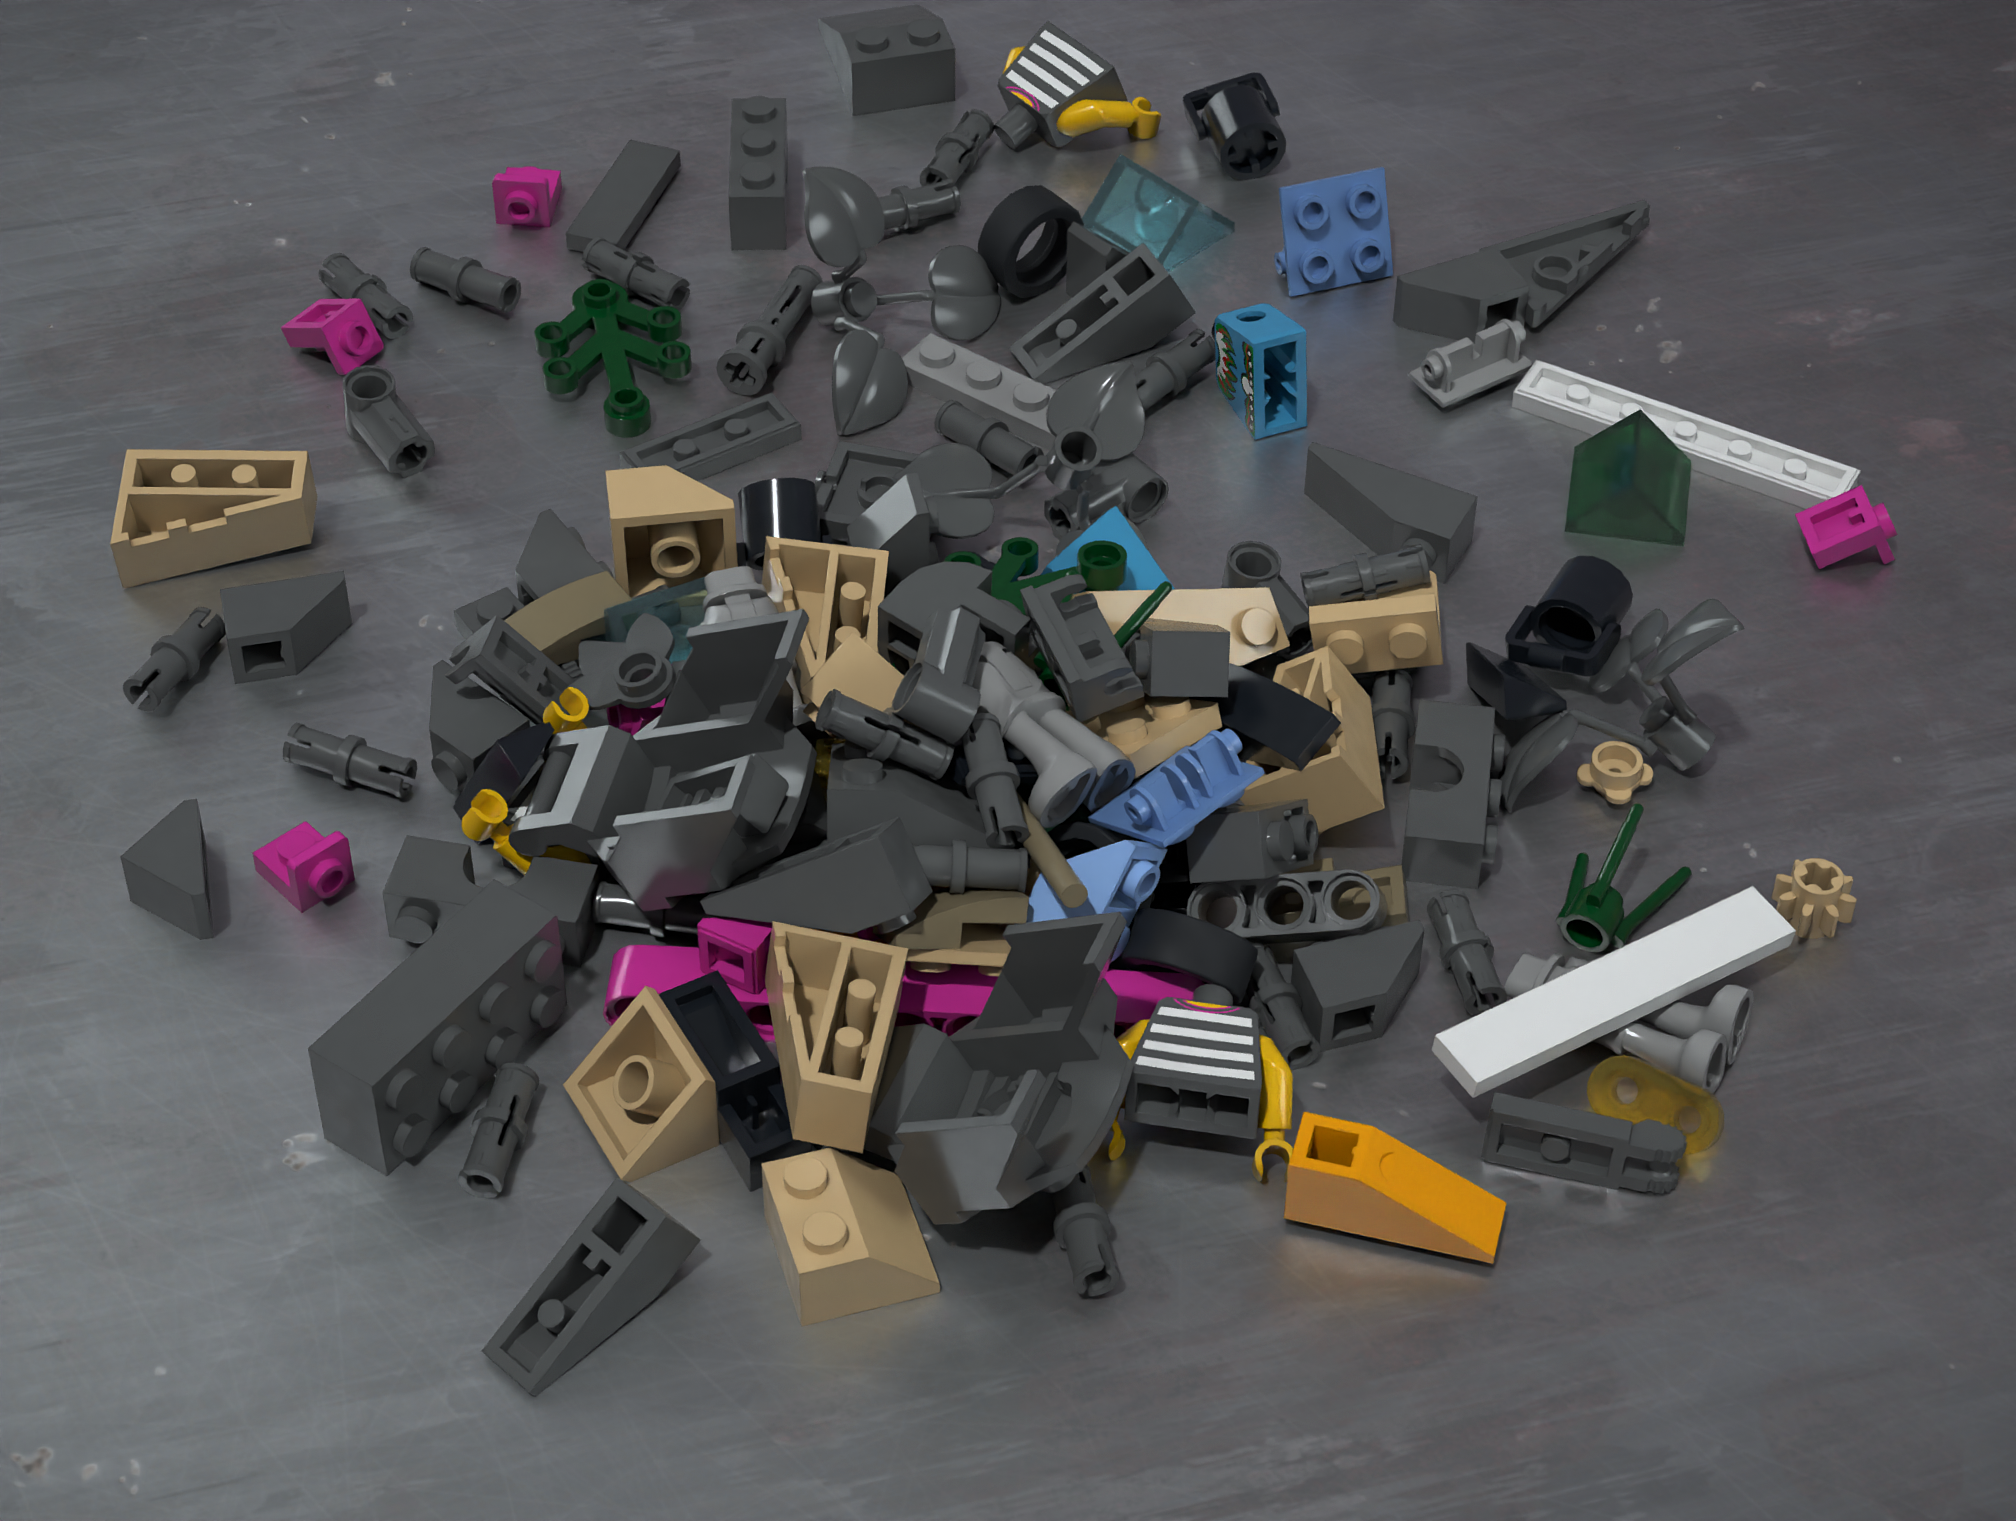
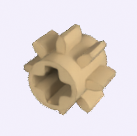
[1771,858,1857,939]

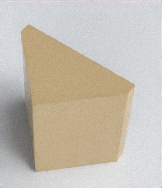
[563,986,720,1182]

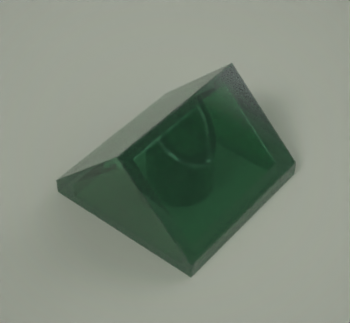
[1564,409,1691,547]

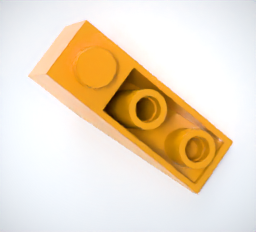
[1284,1112,1507,1264]

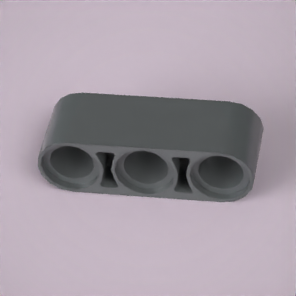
[1187,869,1388,944]

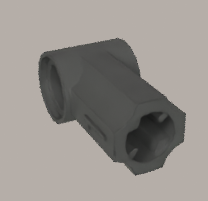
[342,365,435,478]
[1044,453,1169,541]
[1221,541,1313,662]
[891,608,986,744]

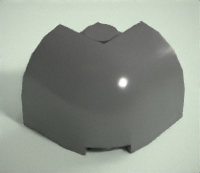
[877,561,1039,728]

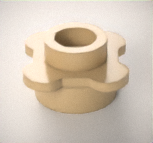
[1576,741,1653,804]

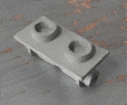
[1408,319,1533,408]

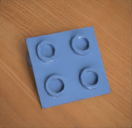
[1274,167,1393,297]
[1088,729,1265,848]

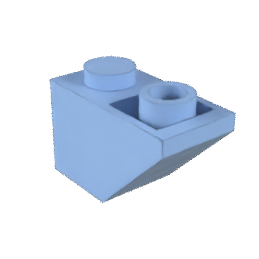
[1026,840,1167,963]

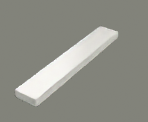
[1512,360,1861,509]
[1432,886,1796,1098]

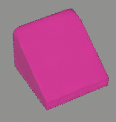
[697,917,772,995]

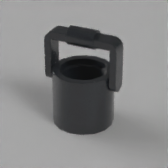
[1183,72,1286,180]
[736,478,833,571]
[1505,556,1633,677]

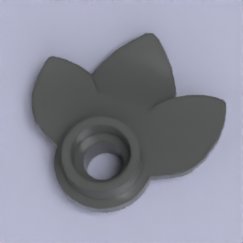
[567,613,676,710]

